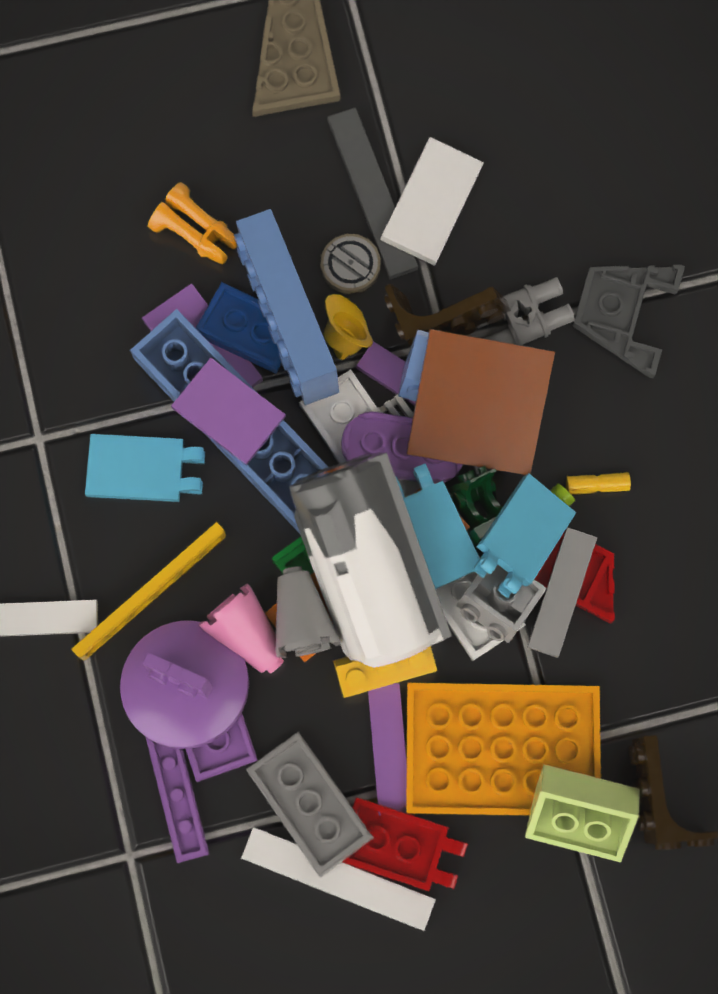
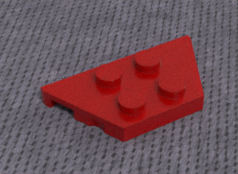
[535,531,615,624]

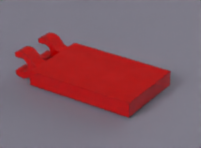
[342,797,468,891]

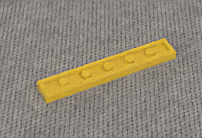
[71,522,226,661]

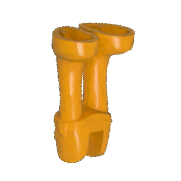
[147,182,237,264]

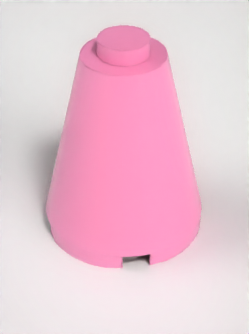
[199,583,284,673]

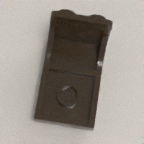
[384,283,511,346]
[629,735,718,850]

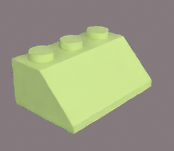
[525,765,640,862]

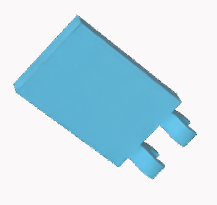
[85,434,205,502]
[396,464,480,590]
[473,473,576,598]

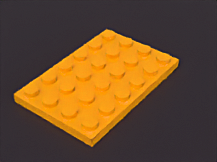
[406,683,601,815]

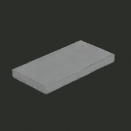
[246,732,374,877]

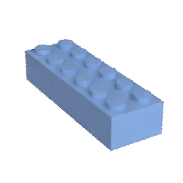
[234,209,339,405]

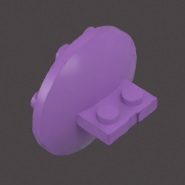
[120,621,249,749]

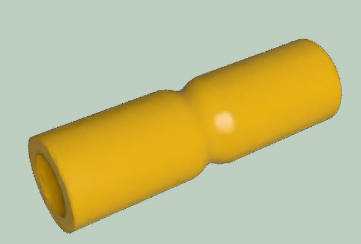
[566,472,631,495]

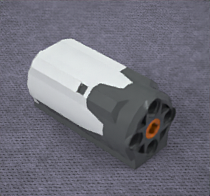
[289,452,452,668]

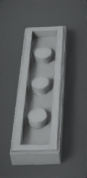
[527,527,597,658]

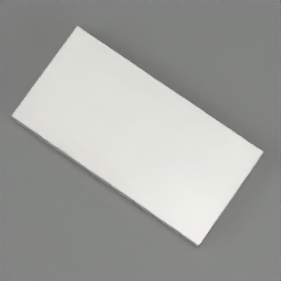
[380,137,484,266]

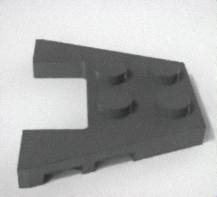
[573,265,685,378]

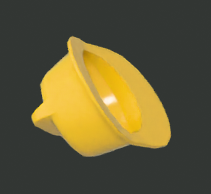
[323,294,373,360]

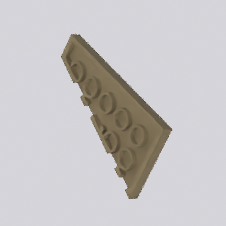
[253,0,340,117]

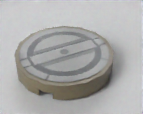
[321,234,381,294]

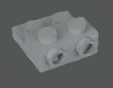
[456,564,547,643]

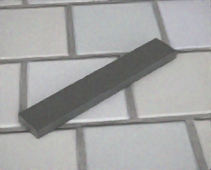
[328,107,418,280]

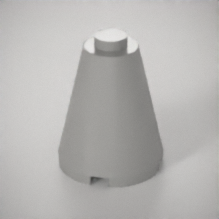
[275,566,340,658]

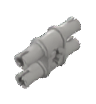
[477,277,575,345]

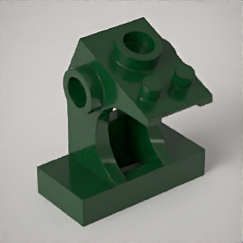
[449,466,503,550]

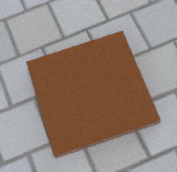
[406,329,555,475]

